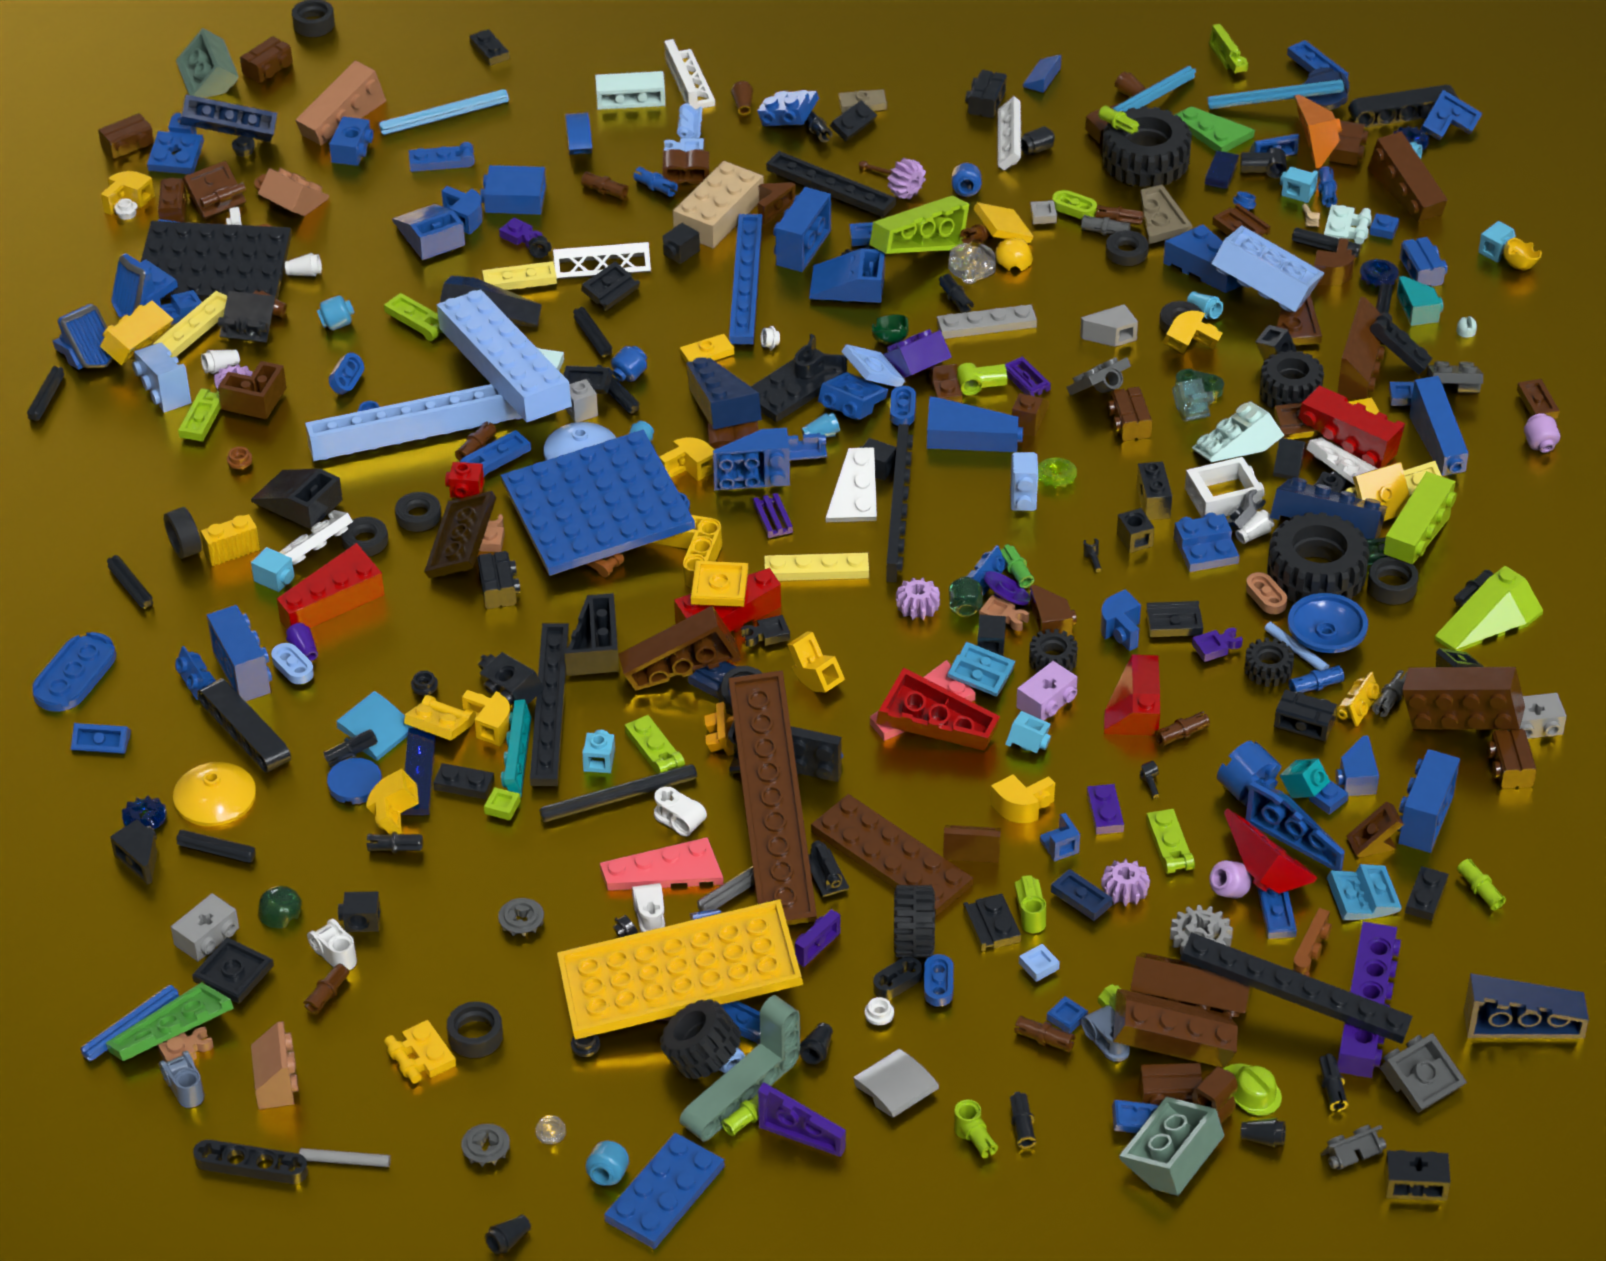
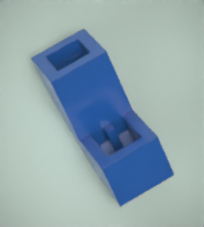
[565,112,592,155]

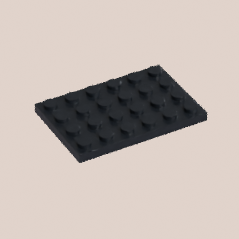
[141,221,292,301]

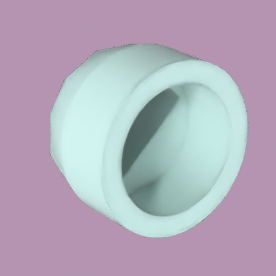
[1456,316,1477,338]

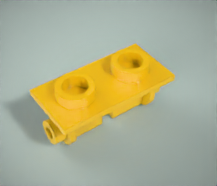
[1337,672,1380,727]

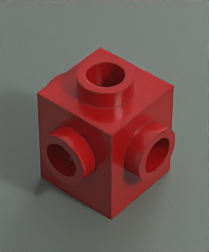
[445,462,485,498]

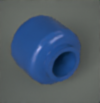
[951,163,982,197]
[611,346,647,382]

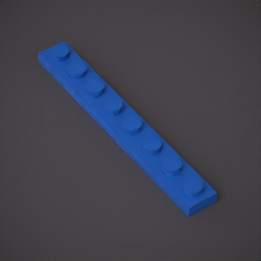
[729,214,762,345]

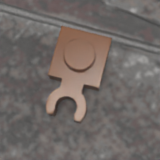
[479,514,505,552]
[979,595,1029,631]
[157,1027,214,1062]

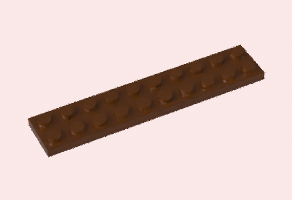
[729,670,817,925]

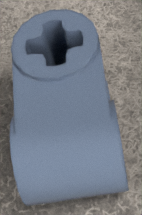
[1081,1005,1130,1061]
[159,1051,204,1108]

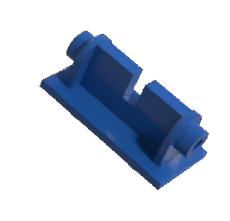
[788,433,827,461]
[963,545,1007,598]
[175,646,216,700]

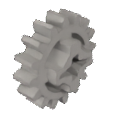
[1170,905,1233,955]

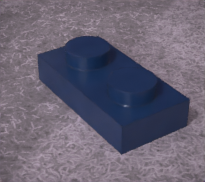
[1051,869,1113,921]

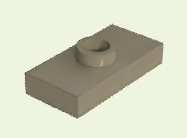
[839,89,887,113]

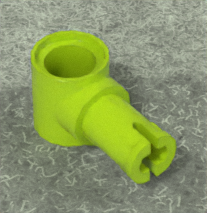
[954,1099,998,1158]

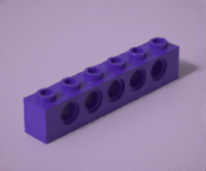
[1338,921,1401,1078]

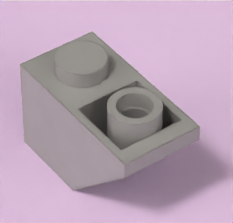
[1080,304,1138,347]

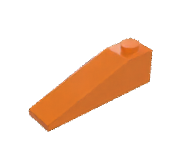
[1295,95,1342,168]

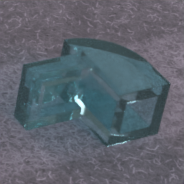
[1172,378,1214,421]

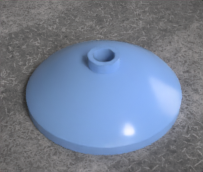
[544,422,616,460]

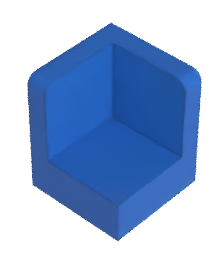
[1040,813,1080,862]

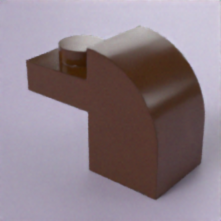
[1314,238,1355,286]

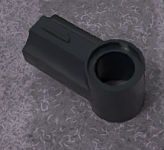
[1240,148,1287,178]

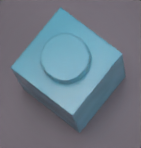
[251,547,294,592]

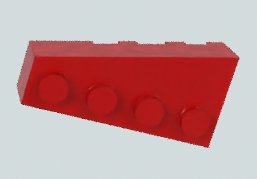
[1298,385,1405,468]
[277,543,385,630]
[674,568,781,633]

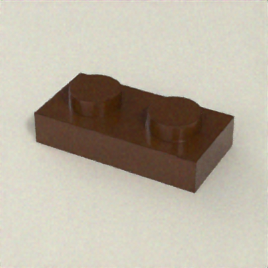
[1517,379,1560,419]

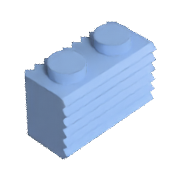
[1010,452,1038,511]

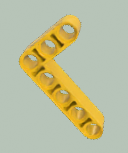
[652,515,722,588]

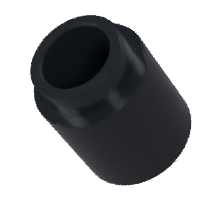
[1021,126,1055,155]

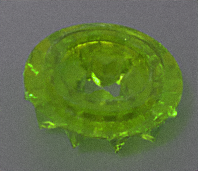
[1038,457,1077,489]

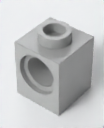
[566,379,598,422]

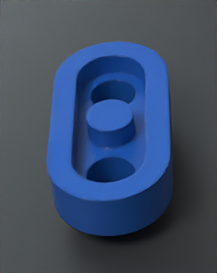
[329,353,364,395]
[890,386,916,425]
[924,954,953,1006]

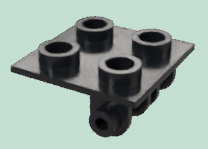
[218,291,276,343]

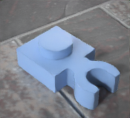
[664,138,704,152]

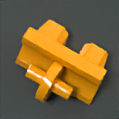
[704,702,734,756]

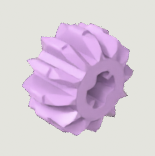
[887,158,926,199]
[896,577,940,620]
[1101,858,1150,907]

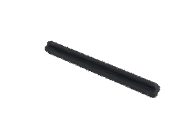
[539,764,697,822]

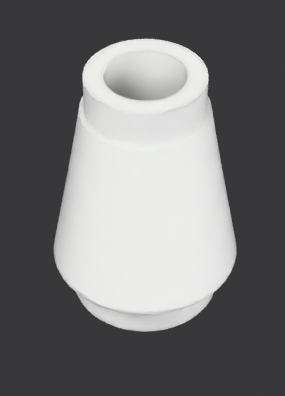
[285,253,322,276]
[201,350,240,374]
[1235,510,1274,544]

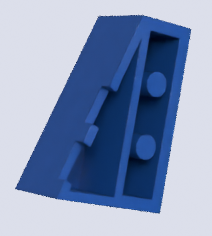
[1163,225,1242,293]

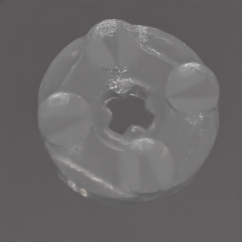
[948,243,996,284]

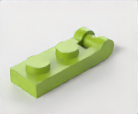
[384,293,443,341]
[178,388,221,441]
[625,715,685,774]
[1146,809,1195,874]

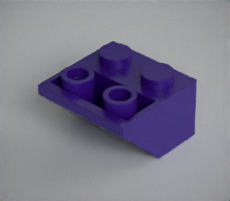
[883,329,952,378]

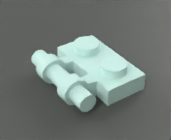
[1324,205,1372,244]

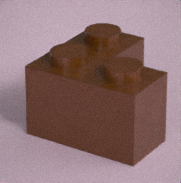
[218,361,287,419]

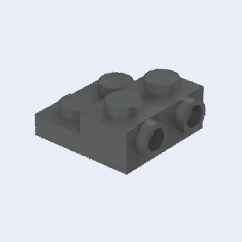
[1380,1033,1467,1113]

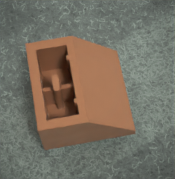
[258,168,329,216]
[251,1021,299,1109]

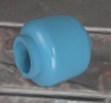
[317,295,355,331]
[586,1141,629,1186]

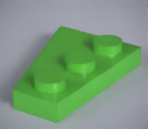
[1175,106,1255,155]

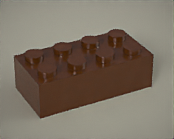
[1402,667,1525,729]

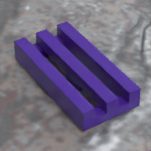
[1005,356,1051,396]
[753,493,793,538]

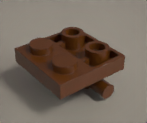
[182,160,246,221]

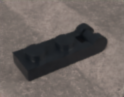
[1370,312,1432,375]

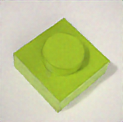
[484,787,521,820]

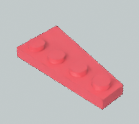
[600,837,723,890]

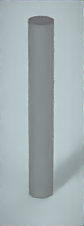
[299,1148,390,1167]

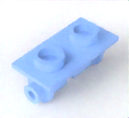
[677,103,703,138]

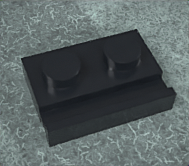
[581,261,640,311]
[1146,601,1203,637]
[963,894,1021,951]

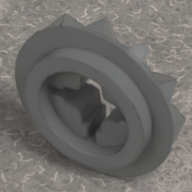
[498,898,544,937]
[462,1124,510,1167]

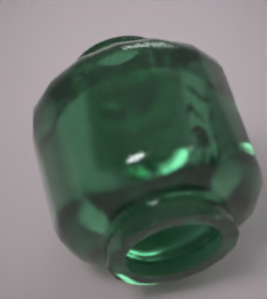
[949,577,983,617]

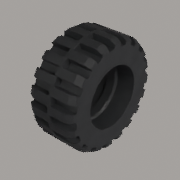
[1102,106,1192,188]
[1267,512,1370,603]

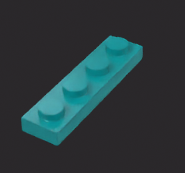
[501,699,531,797]

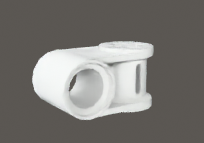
[654,787,707,836]
[632,883,665,932]
[307,919,357,970]

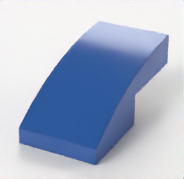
[160,290,202,325]

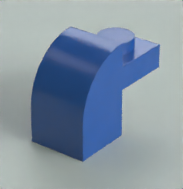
[442,186,483,234]
[1100,589,1141,651]

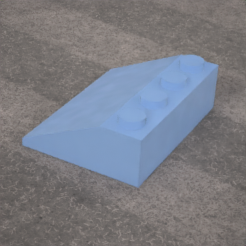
[1212,226,1324,312]

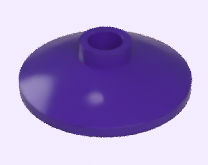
[984,571,1030,605]

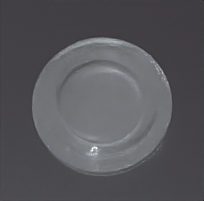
[536,1115,566,1144]

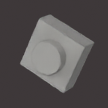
[1030,201,1057,224]

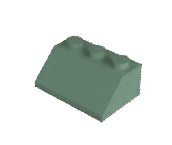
[176,28,239,98]
[1119,1097,1225,1195]

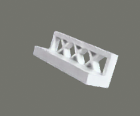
[665,39,715,110]
[553,242,651,279]

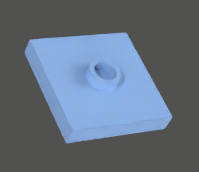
[842,345,905,387]

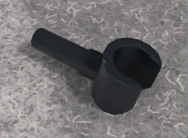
[1083,538,1102,572]
[1140,761,1159,798]

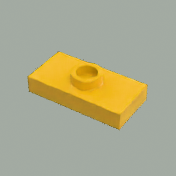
[680,334,734,362]

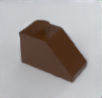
[1012,393,1049,436]
[1030,585,1077,637]

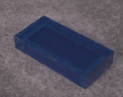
[1205,150,1239,188]

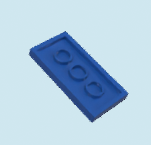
[604,1133,725,1249]

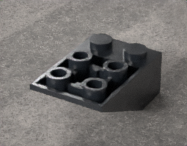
[251,469,343,529]

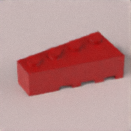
[876,667,1000,751]

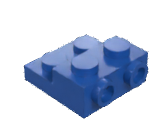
[758,90,819,126]
[818,372,888,420]
[1174,512,1239,572]

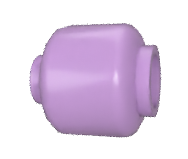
[1524,414,1560,453]
[1209,860,1252,898]

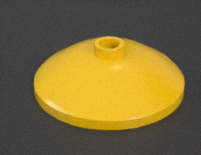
[173,762,256,827]

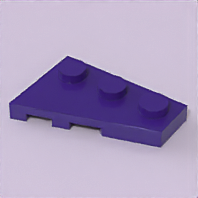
[758,1082,846,1157]

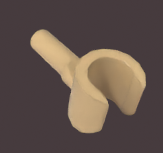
[1302,204,1320,227]

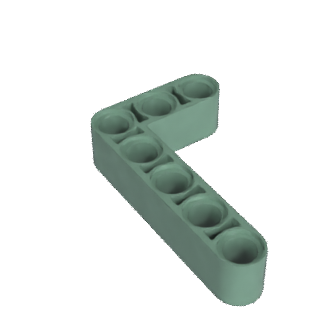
[679,995,800,1141]

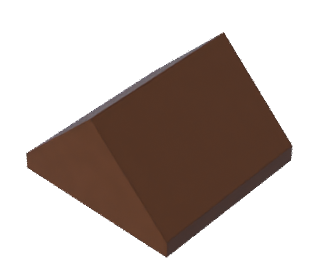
[943,825,1001,863]

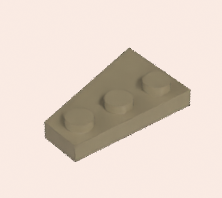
[1140,185,1192,244]

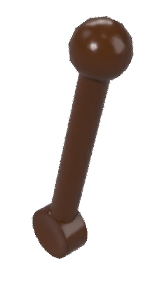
[859,161,892,175]

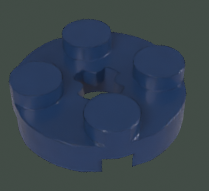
[1304,67,1349,110]

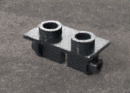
[808,841,849,897]

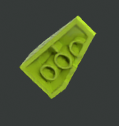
[1435,566,1543,651]

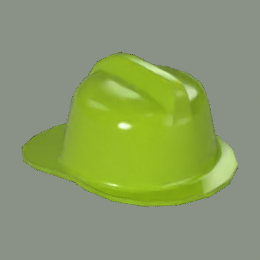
[1223,1063,1282,1116]

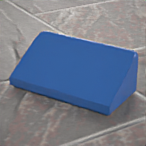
[1023,55,1061,92]
[1249,134,1299,156]
[71,723,131,754]

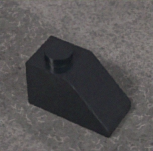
[110,819,158,885]

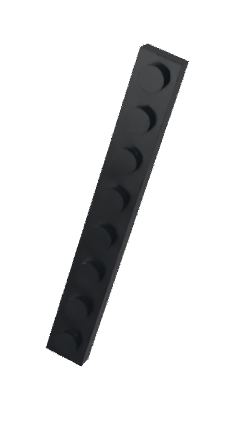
[886,424,913,583]
[530,623,569,786]
[1180,932,1413,1044]

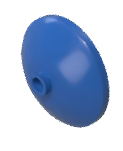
[1288,593,1368,653]

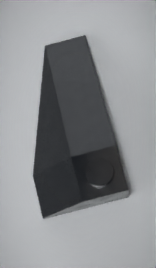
[440,276,542,327]

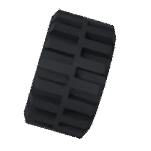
[1259,350,1324,408]
[894,885,935,957]
[660,999,741,1079]

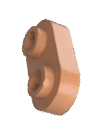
[1246,572,1287,614]

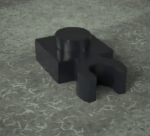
[741,615,790,647]

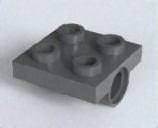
[1066,357,1131,396]
[1427,361,1483,393]

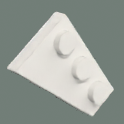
[1306,438,1378,484]

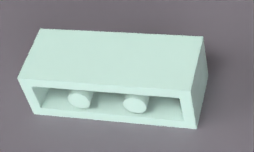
[596,71,665,110]

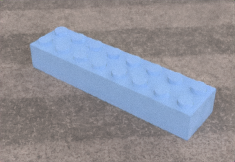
[437,289,571,422]

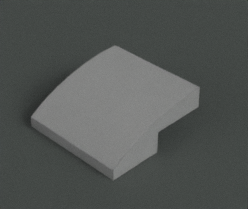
[853,1049,939,1117]

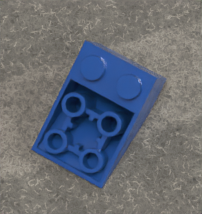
[392,204,465,260]
[809,249,885,303]
[713,428,790,491]

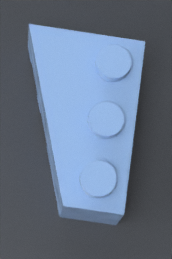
[132,342,192,413]

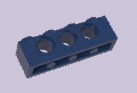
[179,95,277,142]

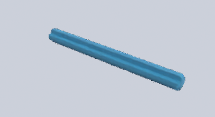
[1113,66,1196,112]
[1208,80,1344,109]
[379,89,509,135]

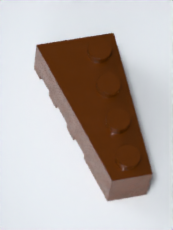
[1367,131,1448,222]
[619,606,742,691]

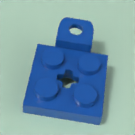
[147,113,204,174]

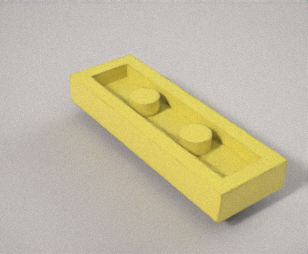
[482,261,557,290]

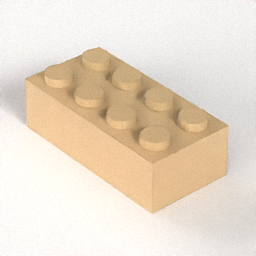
[673,161,763,248]

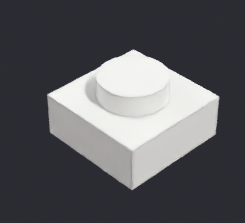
[226,207,242,225]

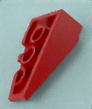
[1104,654,1160,736]
[1224,808,1318,894]

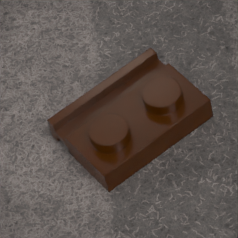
[1212,204,1270,237]
[1274,403,1323,439]

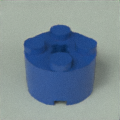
[1217,741,1281,807]

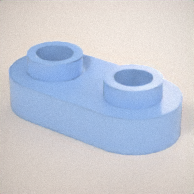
[271,643,314,684]

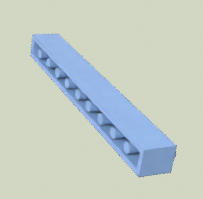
[305,384,522,461]

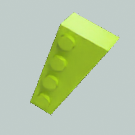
[870,195,969,254]
[1384,471,1457,564]

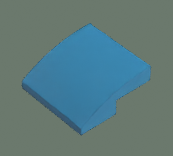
[947,642,1015,697]
[336,691,415,761]
[1327,864,1402,920]

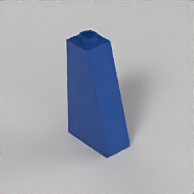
[1409,376,1468,476]
[927,397,1023,452]

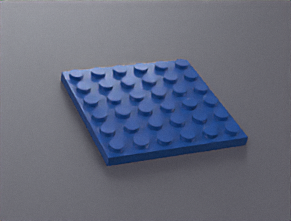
[501,429,695,576]

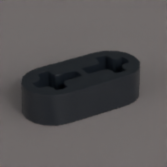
[873,957,922,999]

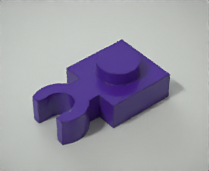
[499,218,542,248]
[1192,628,1243,662]

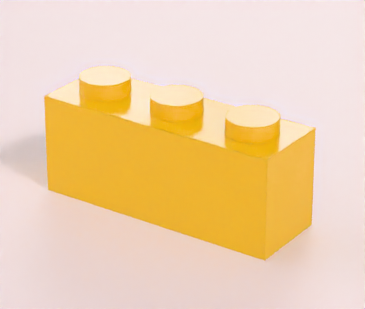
[100,301,174,366]

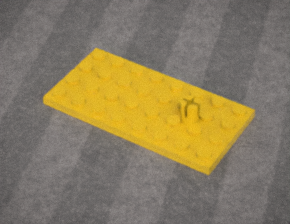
[557,899,803,1040]

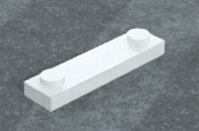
[998,97,1021,171]

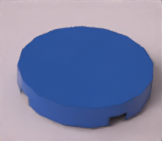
[327,758,382,804]

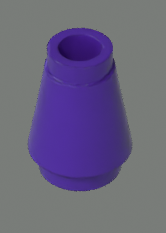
[286,623,318,661]

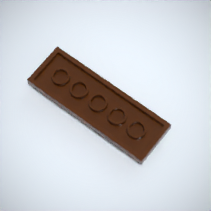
[811,794,973,916]

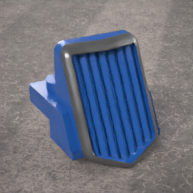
[111,253,178,318]
[53,304,113,369]

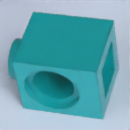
[1279,758,1330,798]

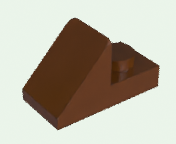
[757,182,796,225]
[928,364,962,403]
[1346,801,1404,858]

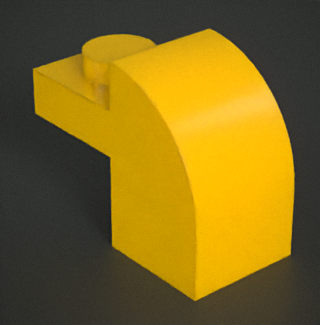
[101,171,155,215]
[1162,311,1222,354]
[659,437,715,481]
[787,632,845,693]
[462,690,511,746]
[366,769,419,834]
[990,774,1055,823]

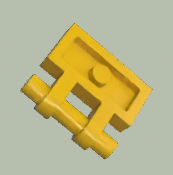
[384,1020,456,1083]

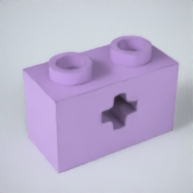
[1017,661,1077,721]

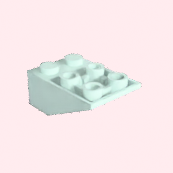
[1192,401,1284,462]

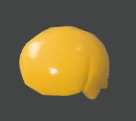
[1503,237,1542,271]
[994,238,1033,271]

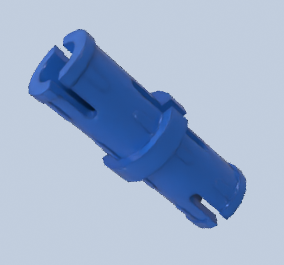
[633,167,678,197]
[1318,167,1337,207]
[1288,665,1344,693]

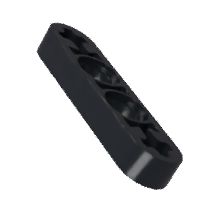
[193,1140,308,1184]

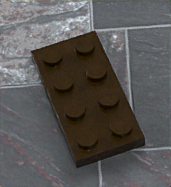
[424,491,496,579]

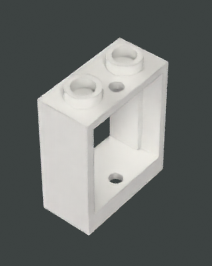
[1185,457,1265,518]

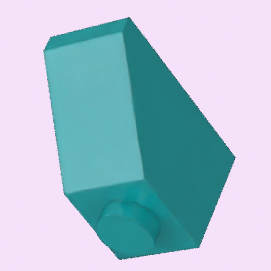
[1397,276,1443,326]

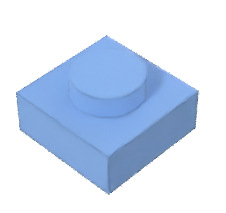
[1019,944,1060,982]

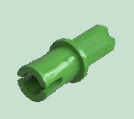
[1001,544,1034,588]

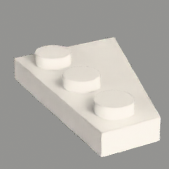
[826,448,877,522]
[279,510,353,565]

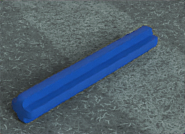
[81,985,179,1061]

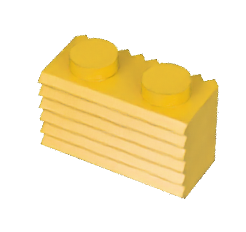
[200,514,260,566]

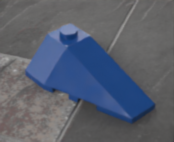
[1246,781,1345,871]

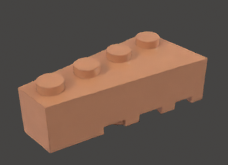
[296,60,386,145]

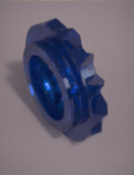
[1393,126,1429,150]
[1360,259,1399,287]
[122,795,167,830]

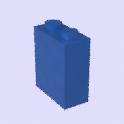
[480,165,546,214]

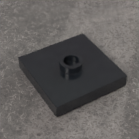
[192,937,274,1004]

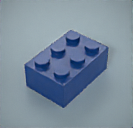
[773,187,831,272]
[207,605,272,702]
[1397,749,1460,853]

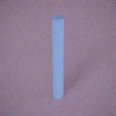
[1264,622,1329,671]

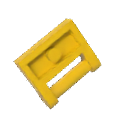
[404,695,476,740]

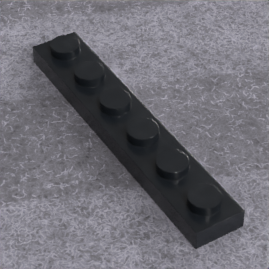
[766,151,896,218]

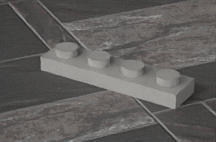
[937,305,1037,339]

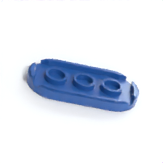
[33,632,116,711]

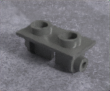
[1320,1125,1386,1170]

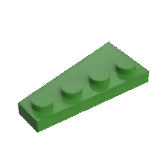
[106,982,234,1061]

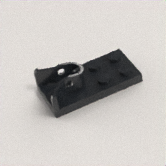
[751,334,847,423]
[728,721,842,782]

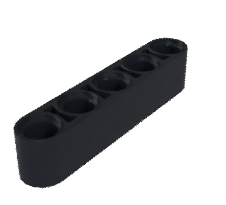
[1348,85,1459,128]
[197,678,291,773]

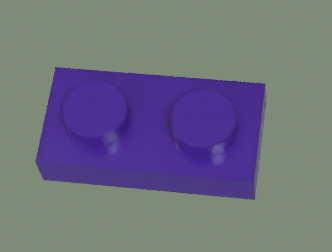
[1087,784,1124,834]
[794,909,840,967]

